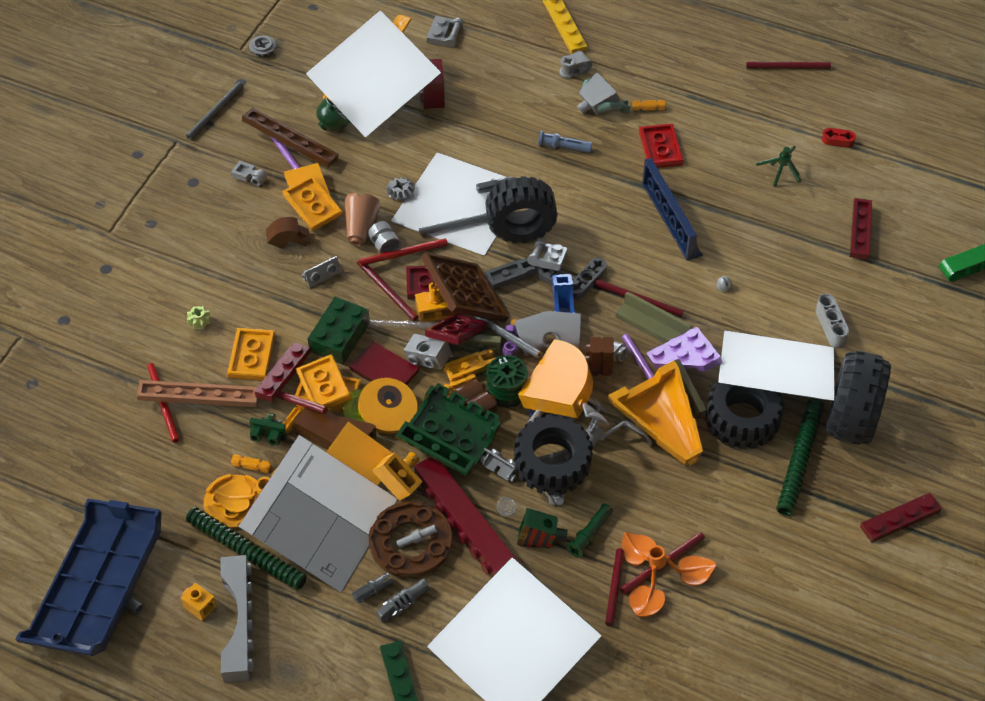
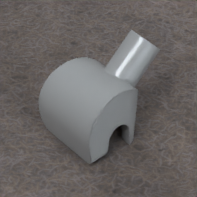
[545,492,565,506]

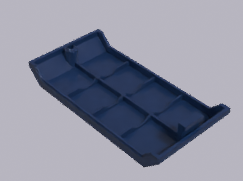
[15,498,162,656]

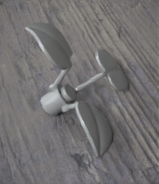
[583,396,652,447]

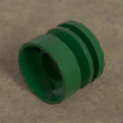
[486,355,528,408]

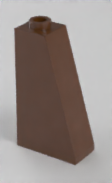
[294,408,377,450]

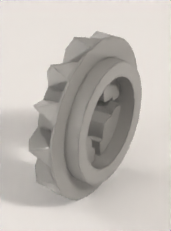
[249,36,276,57]
[386,176,415,200]

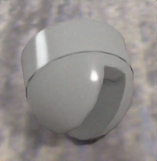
[716,276,732,292]

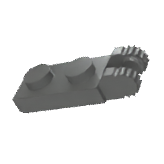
[485,258,538,289]

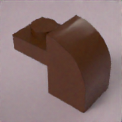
[266,217,310,249]

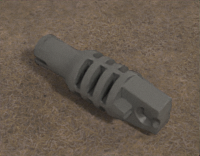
[376,579,430,623]

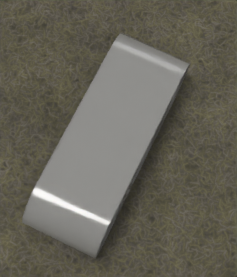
[815,294,849,348]

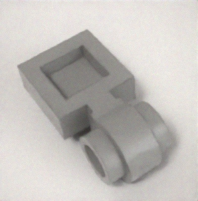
[231,161,267,186]

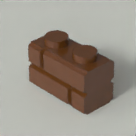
[585,337,614,376]

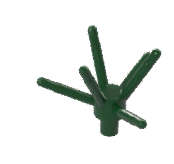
[756,146,801,187]

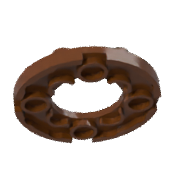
[369,501,452,578]

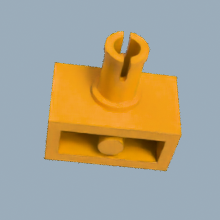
[415,282,457,323]
[372,452,422,500]

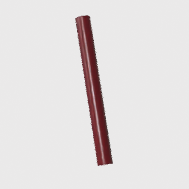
[276,391,328,414]
[605,548,624,626]

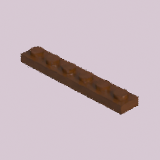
[242,108,339,168]

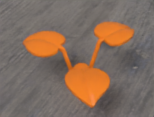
[622,532,717,617]

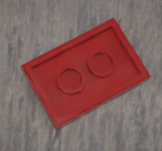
[639,123,684,168]

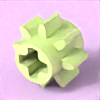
[187,306,210,330]

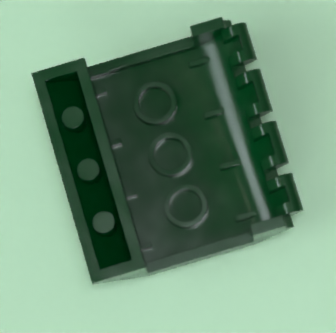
[395,383,501,475]

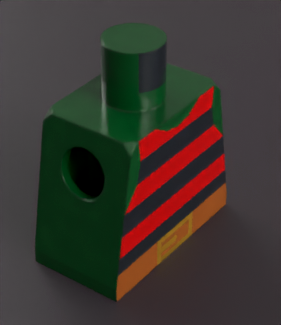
[517,508,568,549]

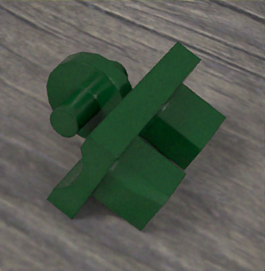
[249,413,287,446]

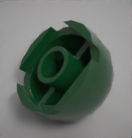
[316,98,350,132]

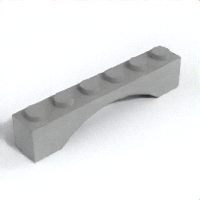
[221,555,254,683]

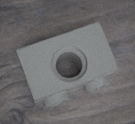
[403,334,452,370]

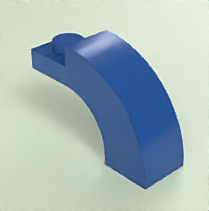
[552,274,575,313]

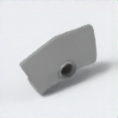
[514,311,581,357]

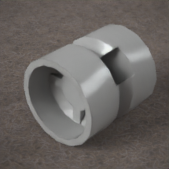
[368,221,401,254]

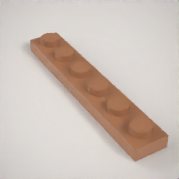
[137,380,257,407]

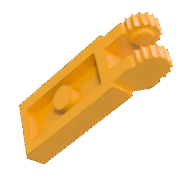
[443,349,495,382]

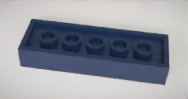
[642,158,703,261]

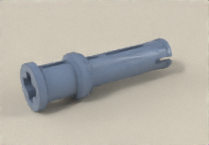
[538,130,592,153]

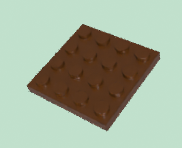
[421,252,509,322]

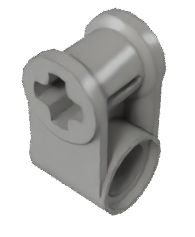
[559,51,593,79]

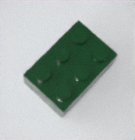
[307,296,370,365]

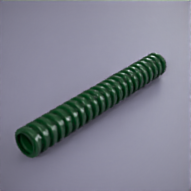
[776,399,824,516]
[186,506,307,591]

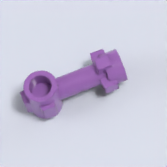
[502,325,518,356]

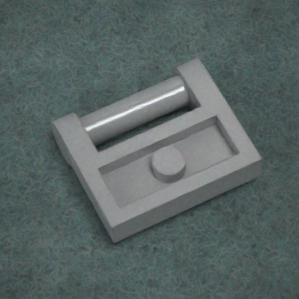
[426,16,464,47]
[528,239,568,271]

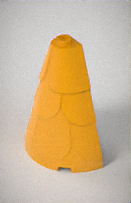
[608,360,703,466]

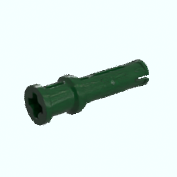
[567,503,613,558]

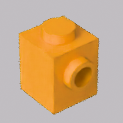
[181,583,217,621]

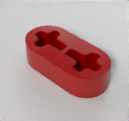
[821,128,856,147]

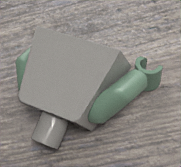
[577,73,631,115]

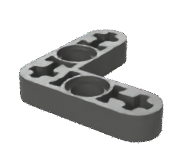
[538,258,607,299]

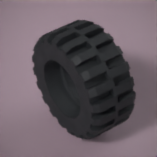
[485,176,558,243]
[705,380,784,449]
[514,414,593,495]

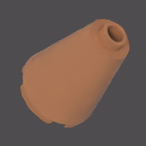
[345,193,381,246]

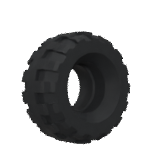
[826,350,891,445]

